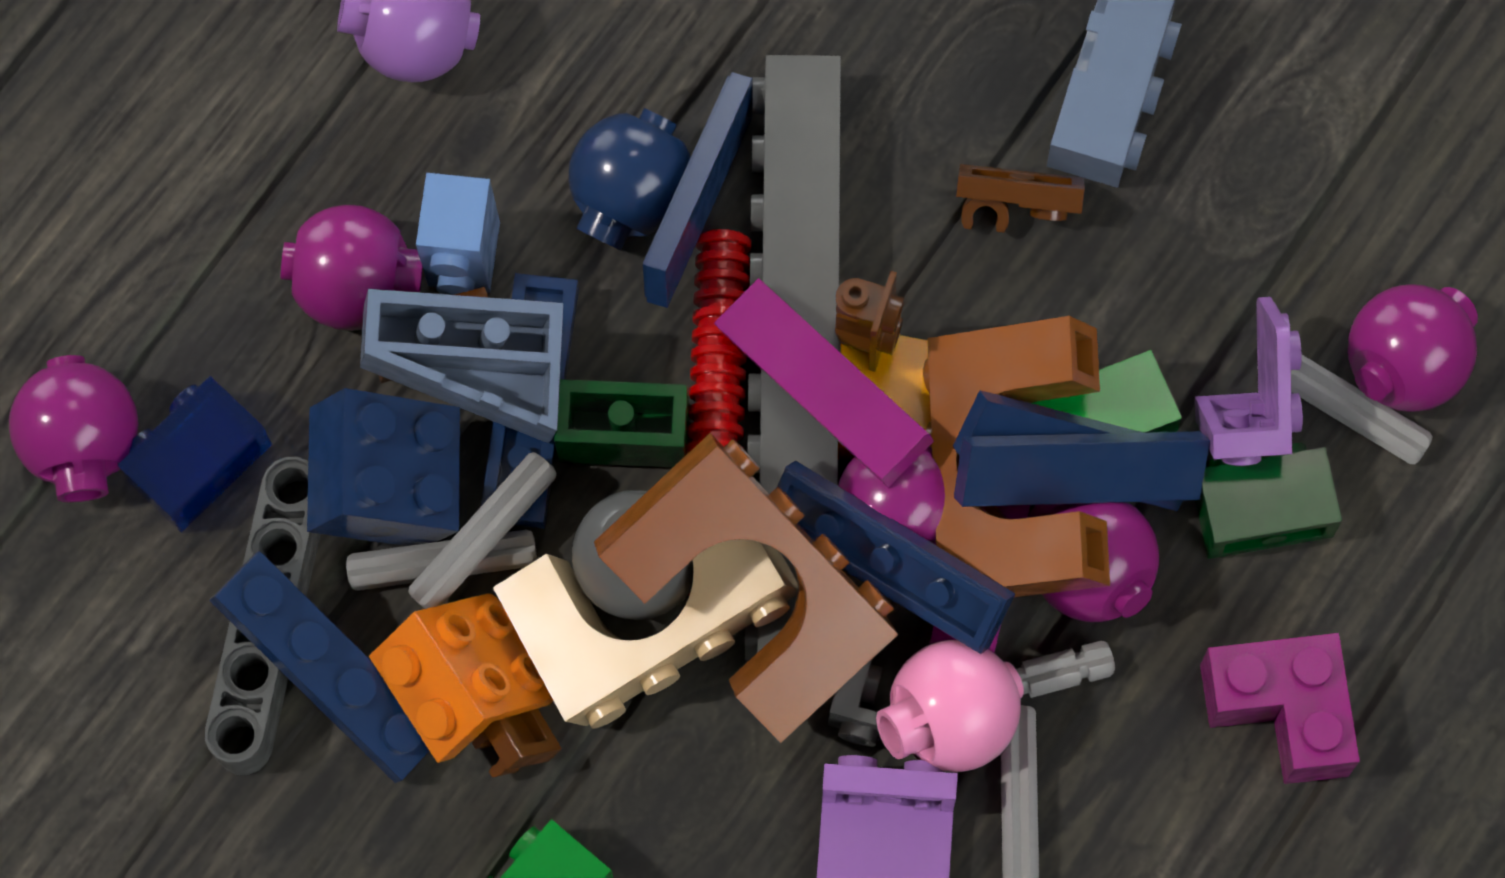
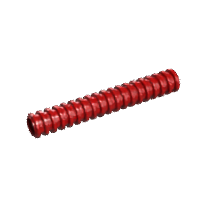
[687,229,752,596]

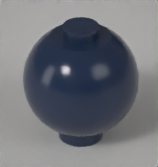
[568,108,691,251]

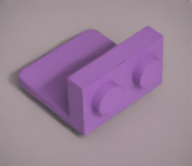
[1195,297,1303,466]
[817,755,958,878]

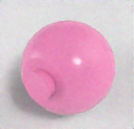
[876,640,1024,772]

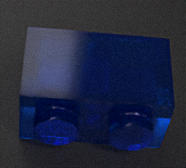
[118,376,272,533]

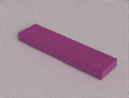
[714,278,934,488]

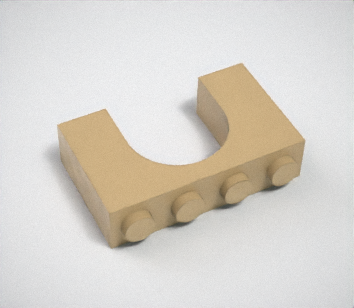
[493,540,798,729]

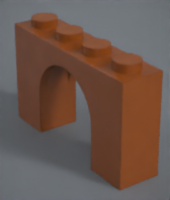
[923,316,1110,597]
[594,433,898,743]

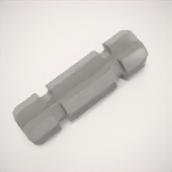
[1012,640,1115,701]

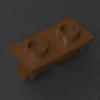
[835,271,905,372]

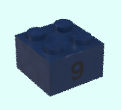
[307,388,460,546]

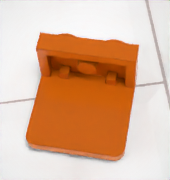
[369,594,554,763]

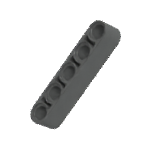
[205,457,321,775]

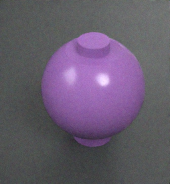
[337,0,480,82]

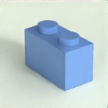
[416,173,500,295]

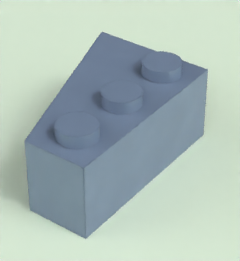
[1047,0,1182,188]
[360,289,563,444]

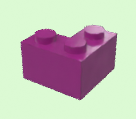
[1200,633,1360,784]

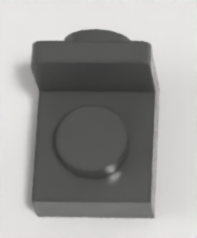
[828,658,883,747]

